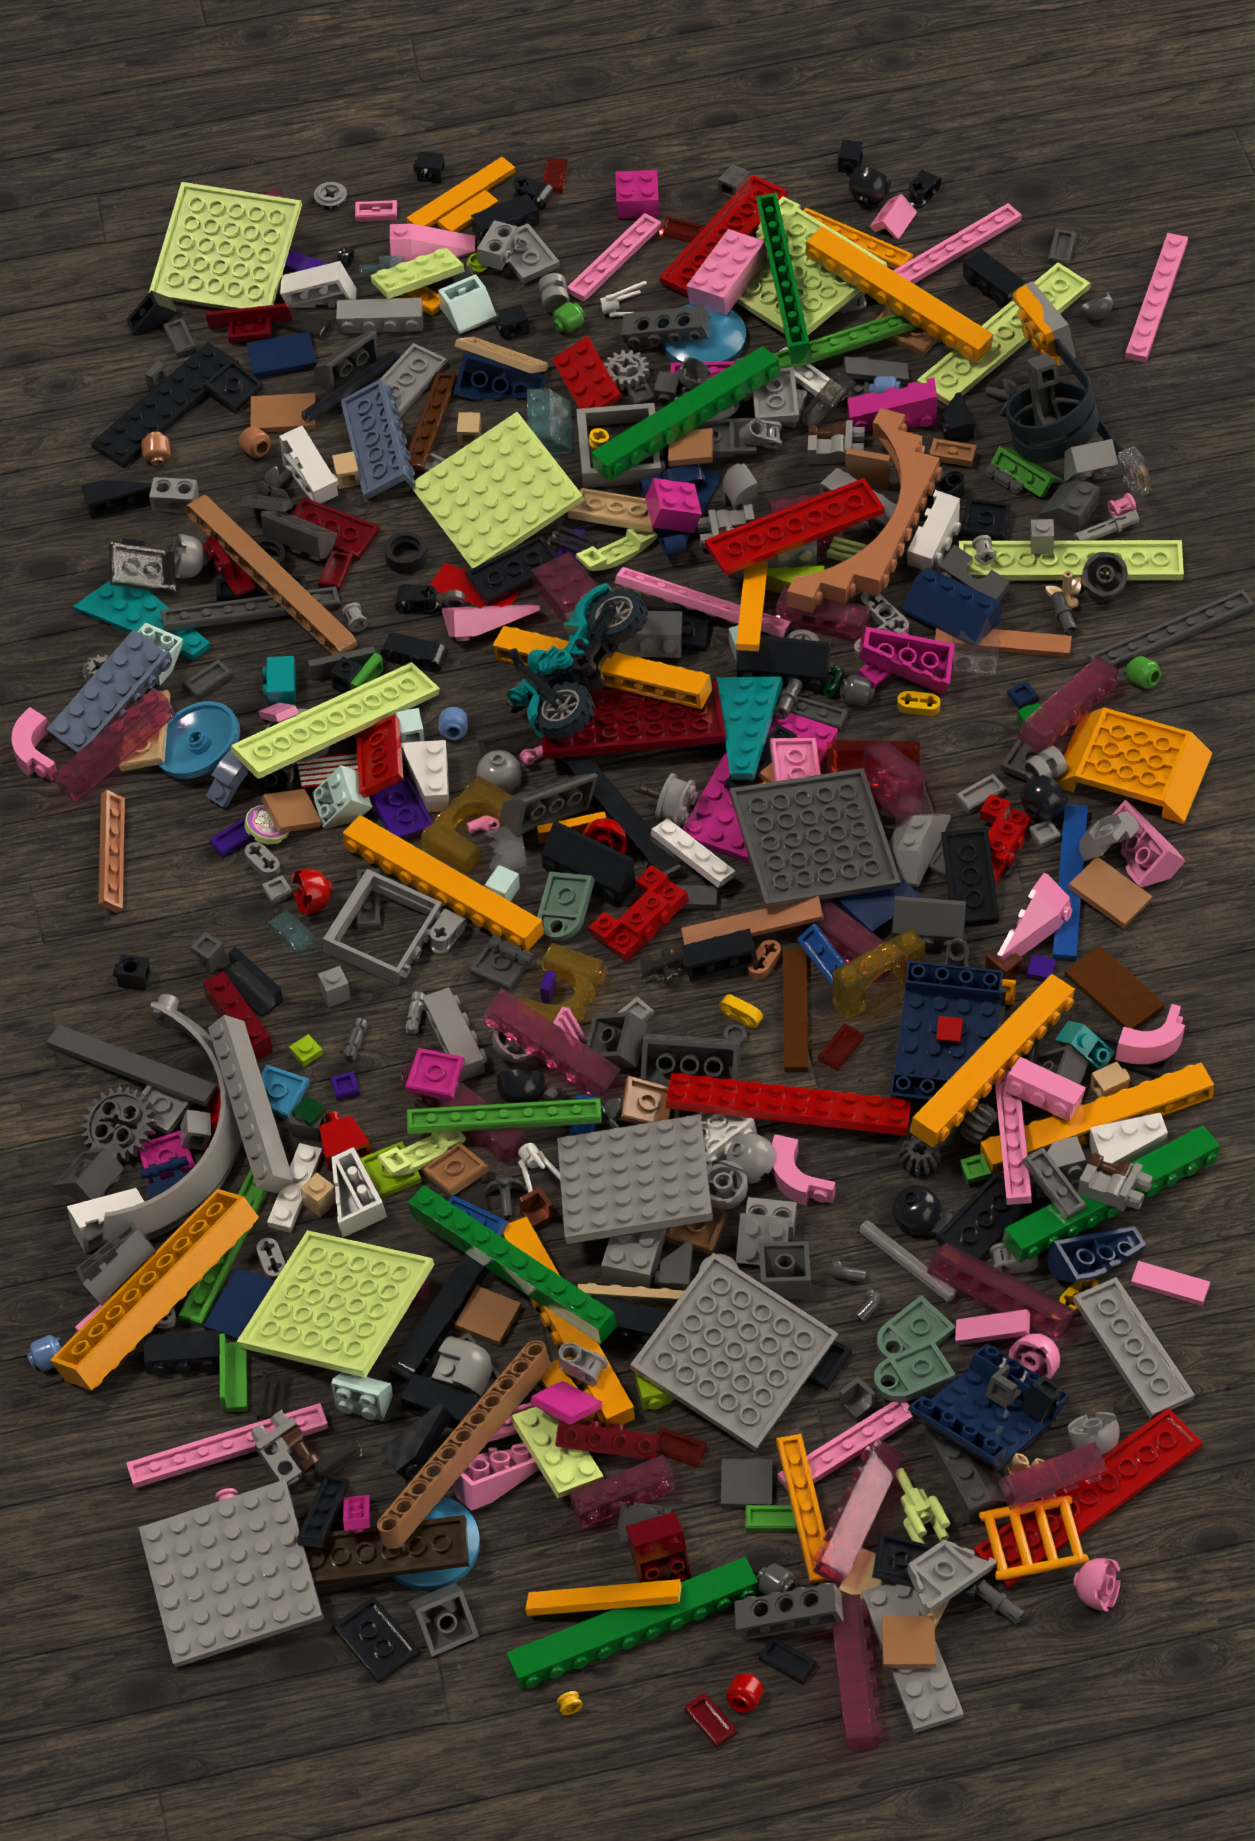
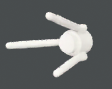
[600,281,647,318]
[518,1143,560,1193]

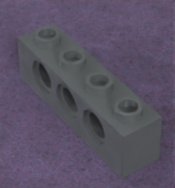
[621,305,711,347]
[735,1583,843,1640]

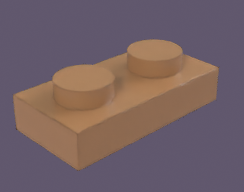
[929,438,976,467]

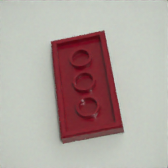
[291,497,380,561]

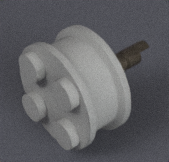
[633,773,698,827]

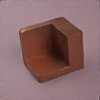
[985,953,1023,980]
[519,1187,554,1231]

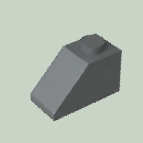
[654,1241,693,1291]

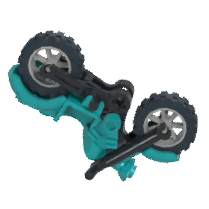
[506,583,648,740]

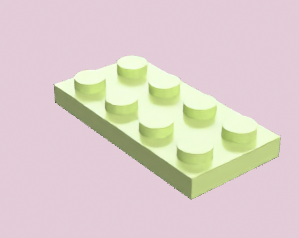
[370,248,465,299]
[511,1407,604,1499]

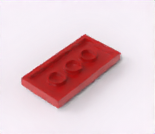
[552,336,623,409]
[356,714,403,798]

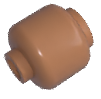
[239,426,271,458]
[141,432,171,466]

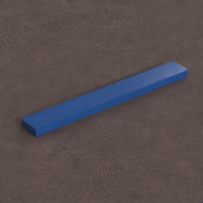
[1053,804,1088,961]

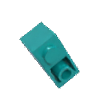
[1055,1021,1115,1070]

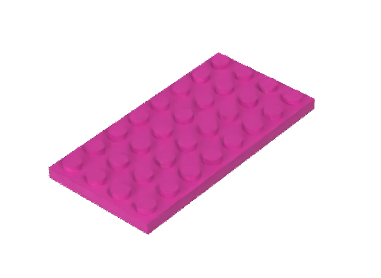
[682,712,838,864]

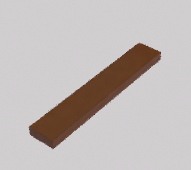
[408,373,458,471]
[783,950,808,1072]

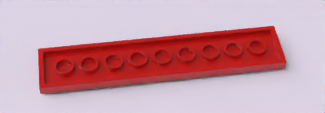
[666,1073,911,1136]
[974,1408,1202,1589]

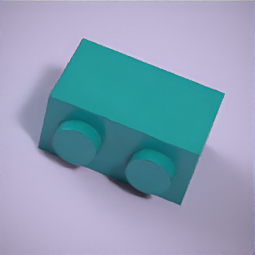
[263,656,296,706]

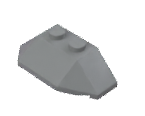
[888,814,951,887]

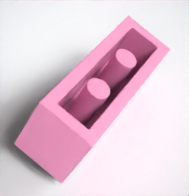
[1004,1057,1086,1121]

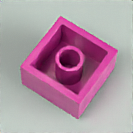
[616,170,659,219]
[645,478,702,533]

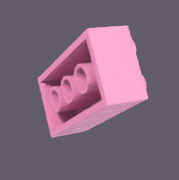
[687,229,768,315]

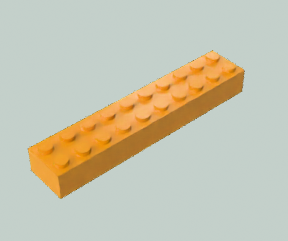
[50,1189,259,1391]

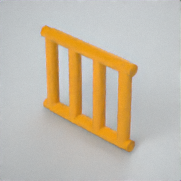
[979,1495,1089,1580]

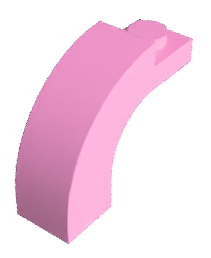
[12,707,58,782]
[1115,1004,1185,1064]
[771,1134,835,1206]

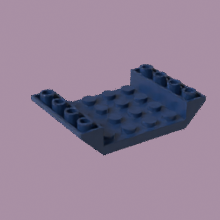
[890,960,1003,1105]
[908,1343,1070,1471]

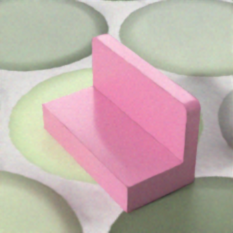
[870,194,917,239]

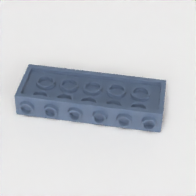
[341,379,415,500]
[46,629,172,761]

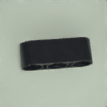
[380,633,449,673]

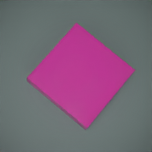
[405,1048,465,1100]
[137,1130,195,1184]
[530,1381,602,1425]

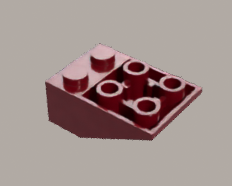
[625,1512,692,1583]

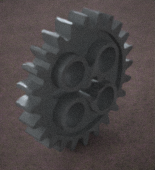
[81,1086,157,1163]

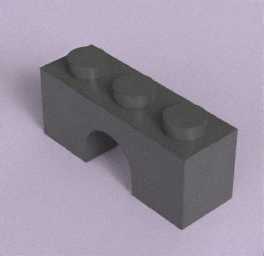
[939,545,1010,601]

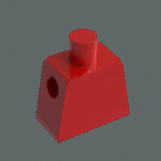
[320,1111,371,1171]

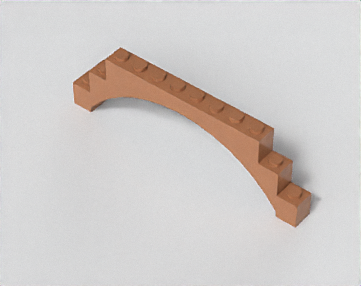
[787,408,942,613]

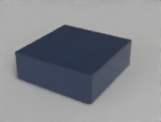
[1007,681,1039,710]

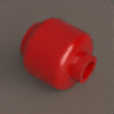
[726,1673,764,1713]

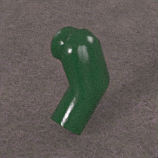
[823,664,845,697]

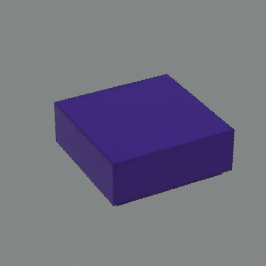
[1027,955,1056,982]
[540,970,556,1004]
[330,1072,360,1101]

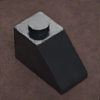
[126,290,177,335]
[940,392,975,442]

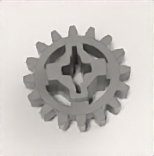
[604,350,650,391]

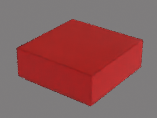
[936,1016,963,1044]

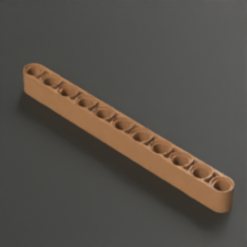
[185,495,357,655]
[377,1340,551,1549]

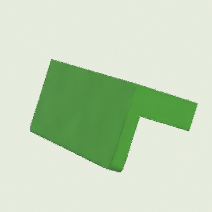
[990,446,1061,498]
[220,1334,248,1413]

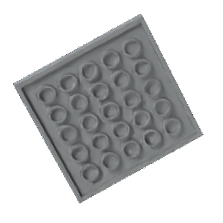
[557,1114,713,1244]
[629,1253,838,1451]
[139,1480,324,1668]

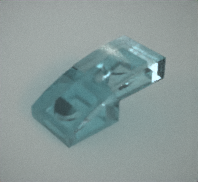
[359,256,404,274]
[267,910,316,953]

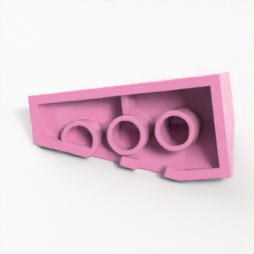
[390,224,475,268]
[442,605,540,641]
[1112,800,1185,887]
[997,873,1072,964]
[452,1443,539,1511]

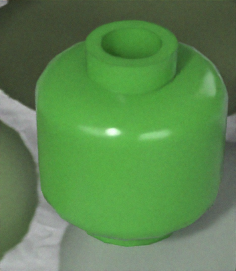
[553,302,585,334]
[1126,656,1161,689]

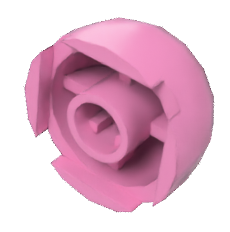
[1009,1333,1060,1379]
[1074,1558,1120,1612]

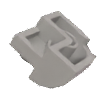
[722,464,758,510]
[1079,812,1140,861]
[432,1336,493,1398]

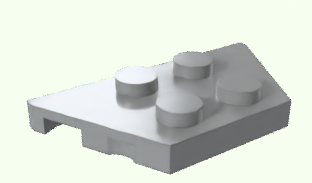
[907,1539,997,1615]

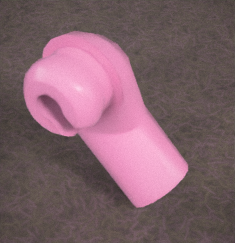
[520,745,543,765]
[466,815,501,834]

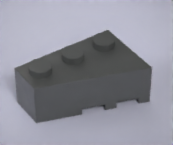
[76,1222,155,1305]

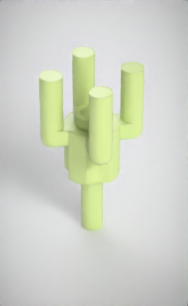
[895,1468,950,1544]

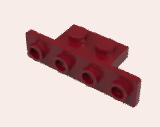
[205,303,292,343]
[203,537,255,596]
[555,1420,658,1460]

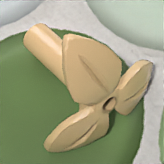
[1045,570,1082,608]

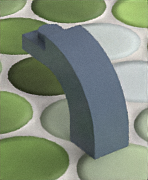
[206,750,249,808]

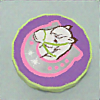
[244,805,289,844]

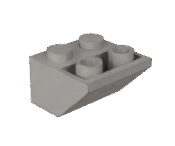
[1064,439,1118,482]
[1036,1136,1086,1198]

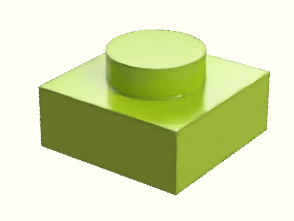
[289,1034,323,1067]

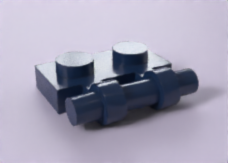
[140,1156,190,1200]

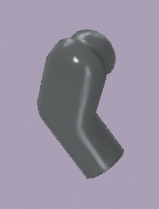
[855,1289,882,1322]

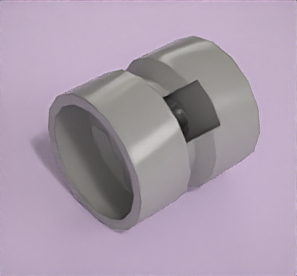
[539,273,570,313]
[1023,746,1067,779]

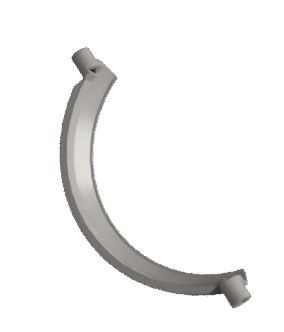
[103,994,241,1246]

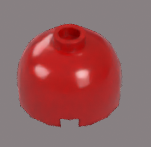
[582,818,627,854]
[292,868,333,916]

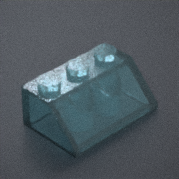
[527,388,573,454]

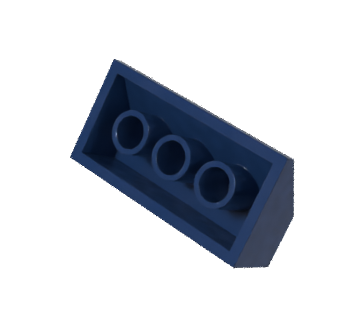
[901,567,1001,647]

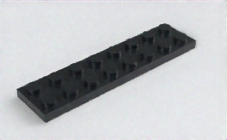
[91,342,239,468]

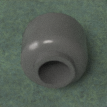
[840,675,875,706]
[757,1563,797,1596]

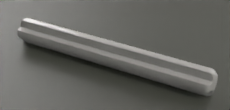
[860,1220,957,1302]

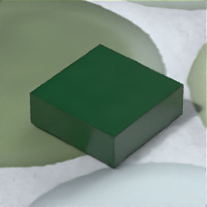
[292,1095,326,1128]

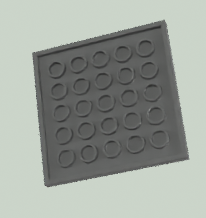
[729,768,901,909]

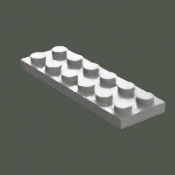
[1073,1277,1195,1419]
[861,1582,964,1733]

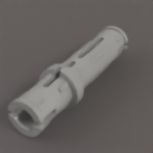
[1074,510,1139,541]

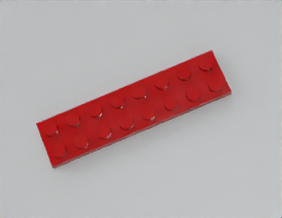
[659,175,788,296]
[705,478,885,576]

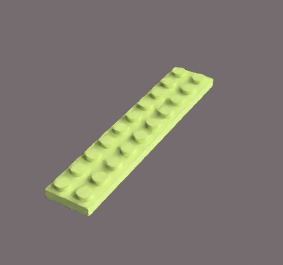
[917,263,1090,406]
[959,540,1184,581]
[231,662,440,779]

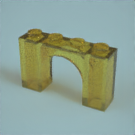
[421,776,515,875]
[833,928,925,1020]
[511,943,606,1046]

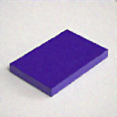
[369,775,436,840]

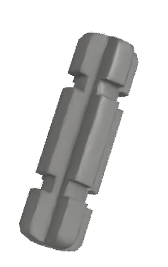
[405,991,425,1035]

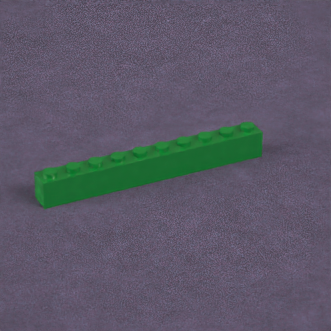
[756,193,812,365]
[591,346,781,481]
[1002,1126,1221,1263]
[408,1185,617,1344]
[506,1557,758,1690]

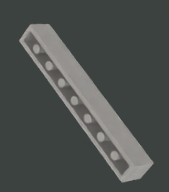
[208,1015,293,1193]

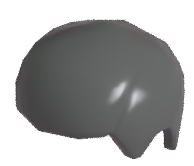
[1081,292,1114,320]
[678,357,710,390]

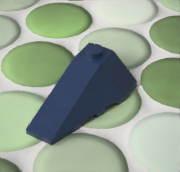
[453,351,547,400]
[1044,1226,1146,1283]

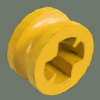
[588,428,609,449]
[556,1691,583,1715]

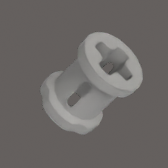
[972,535,996,565]
[342,602,368,632]

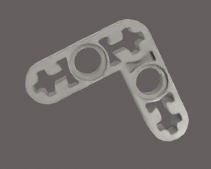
[854,592,909,661]

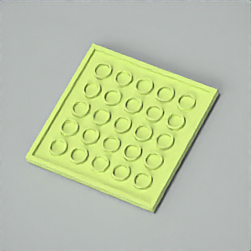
[149,182,302,310]
[736,207,887,335]
[410,412,585,569]
[237,1230,435,1378]

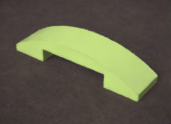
[576,529,658,571]
[377,1131,466,1176]

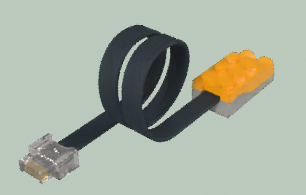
[1005,281,1153,496]

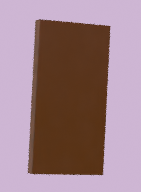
[1065,946,1165,1030]

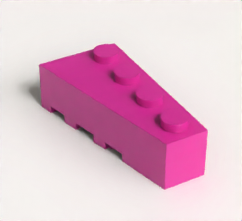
[847,377,937,431]
[858,627,955,695]

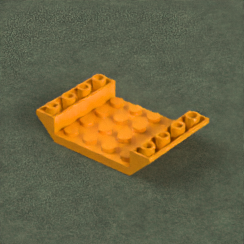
[1054,708,1212,824]

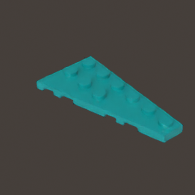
[73,570,211,660]
[716,677,783,780]

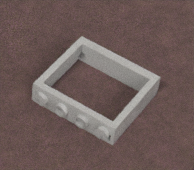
[576,403,665,488]
[323,869,442,985]

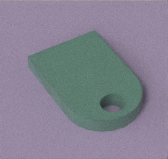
[537,872,595,941]
[877,1295,956,1360]
[874,1339,956,1402]

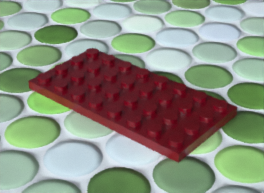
[541,679,726,759]

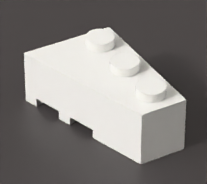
[280,261,357,308]
[279,426,339,504]
[907,490,961,571]
[401,740,449,812]
[1089,1113,1168,1175]
[332,1147,387,1238]
[67,1188,144,1254]

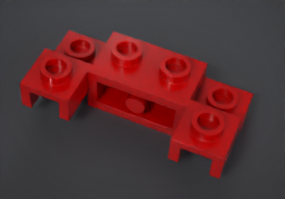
[980,794,1032,887]
[588,865,689,962]

